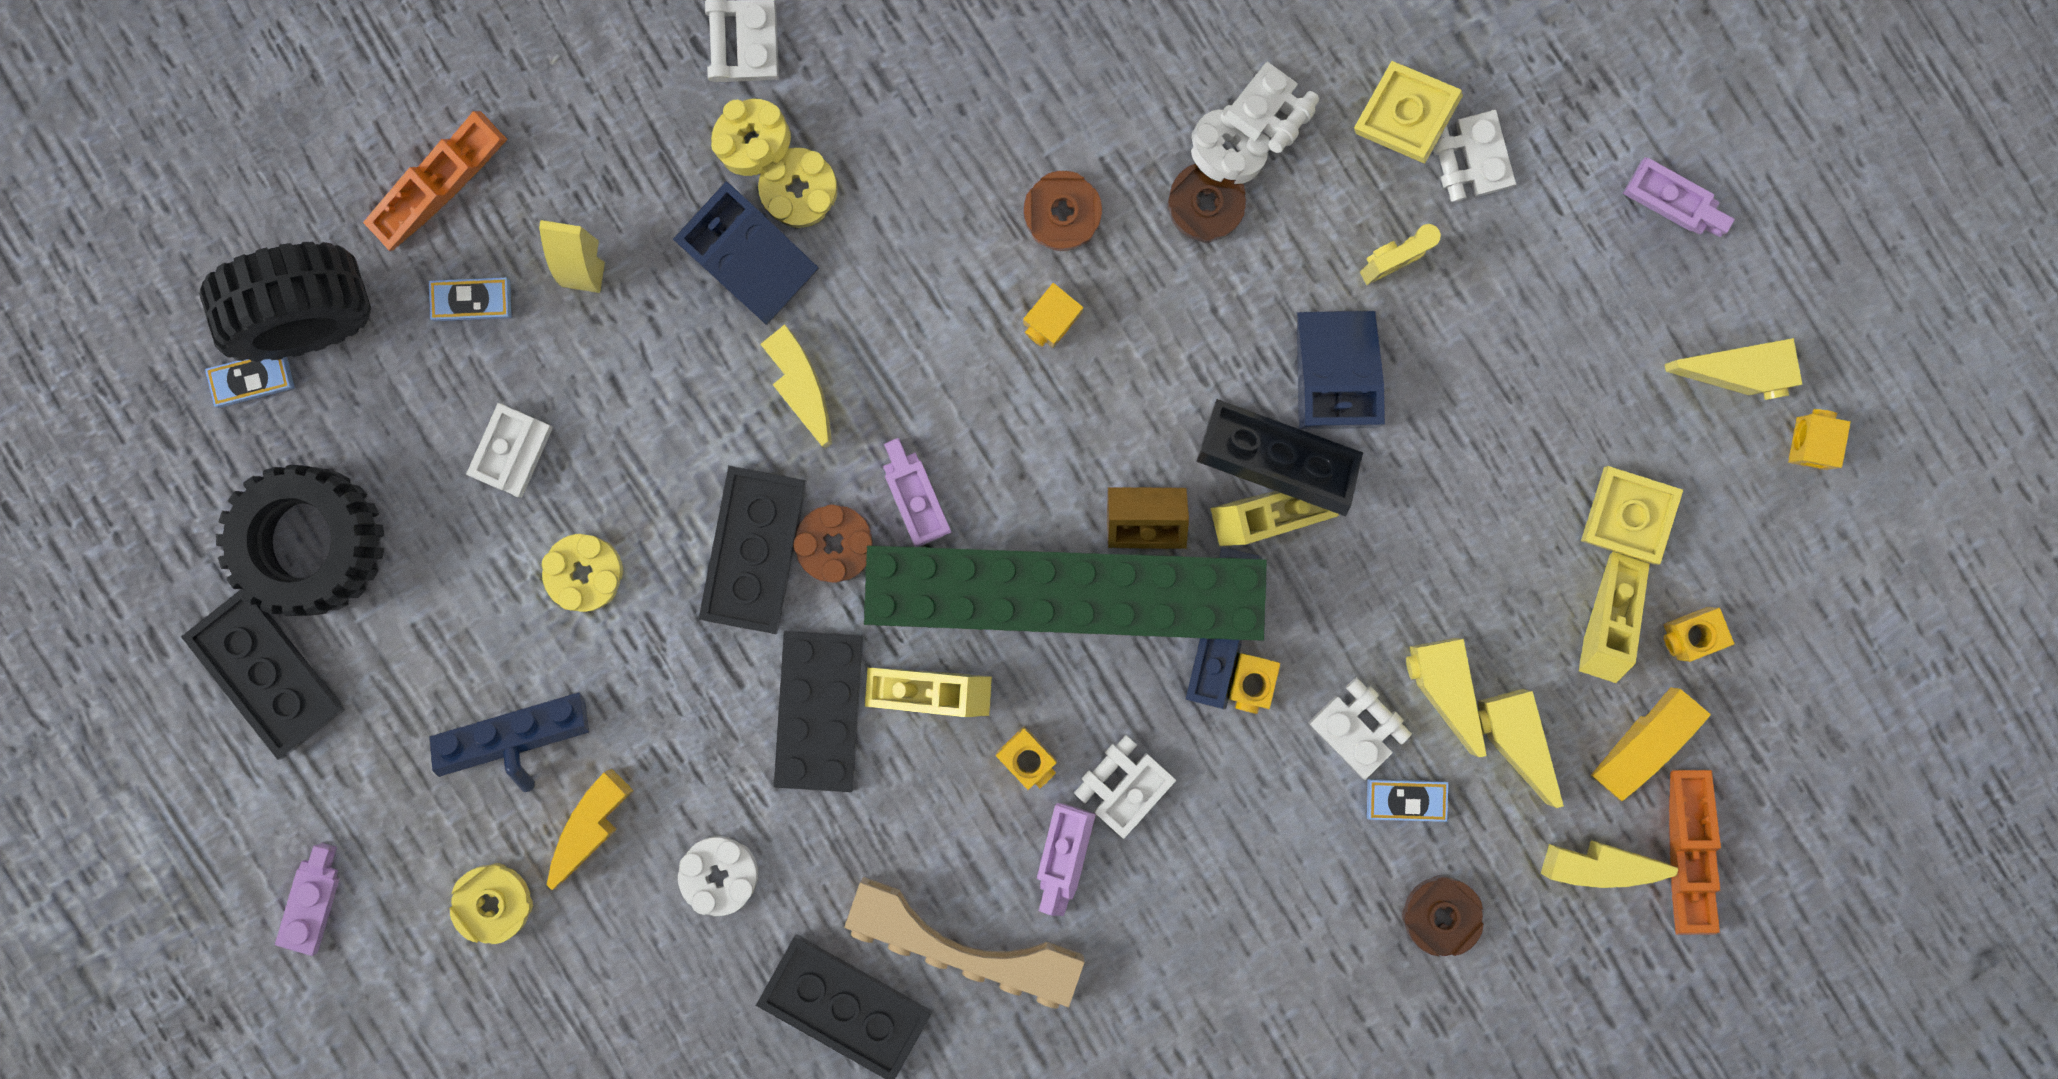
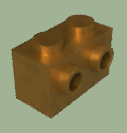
[1107,487,1189,549]

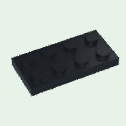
[1196,399,1363,517]
[698,465,807,634]
[181,589,345,760]
[774,631,863,792]
[755,934,932,1079]

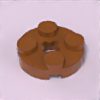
[1024,171,1102,251]
[794,504,873,583]

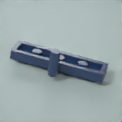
[1185,547,1262,709]
[429,692,589,792]

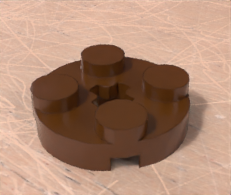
[1167,164,1246,243]
[1402,875,1484,956]

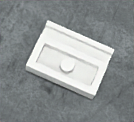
[466,403,553,498]

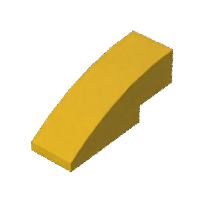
[1591,687,1711,801]
[546,769,634,890]

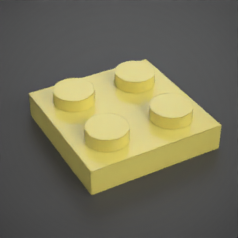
[1354,61,1463,164]
[1581,466,1683,565]

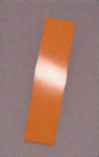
[363,111,508,251]
[1669,770,1721,935]

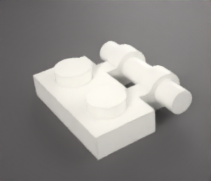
[1223,61,1319,153]
[1433,110,1516,203]
[1308,677,1412,780]
[1074,735,1176,839]

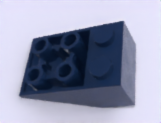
[673,181,819,325]
[1297,311,1385,429]

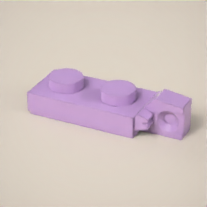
[1622,157,1735,237]
[883,438,952,547]
[1037,803,1096,916]
[275,843,340,956]

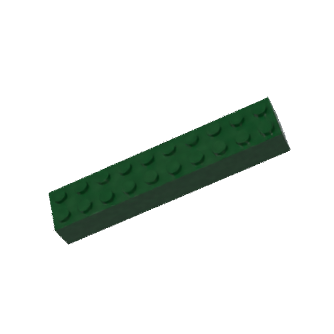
[864,546,1267,641]

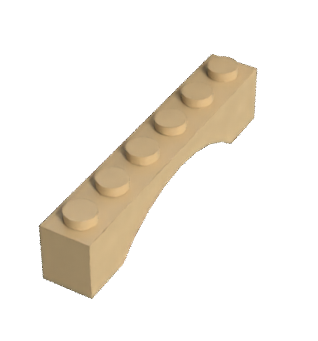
[844,877,1085,1009]

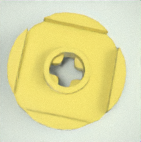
[711,99,791,176]
[758,148,838,228]
[542,534,623,612]
[449,863,533,944]

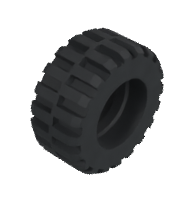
[199,241,371,362]
[216,465,384,616]

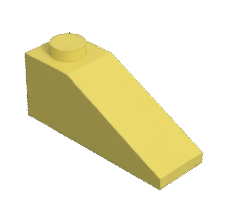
[1664,338,1803,400]
[1210,491,1339,546]
[1579,552,1650,683]
[1406,638,1487,757]
[865,667,992,717]
[1478,689,1564,808]

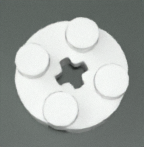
[1191,105,1270,184]
[678,836,758,916]

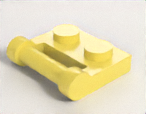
[1360,224,1441,286]

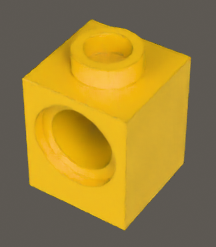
[1023,283,1084,348]
[1788,409,1851,470]
[1663,607,1734,662]
[1229,653,1281,714]
[995,726,1057,790]

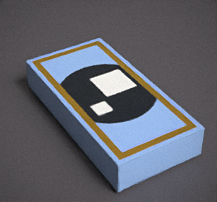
[429,277,512,322]
[205,357,295,408]
[1367,779,1448,822]

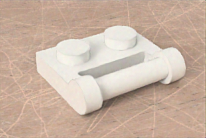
[705,0,779,82]

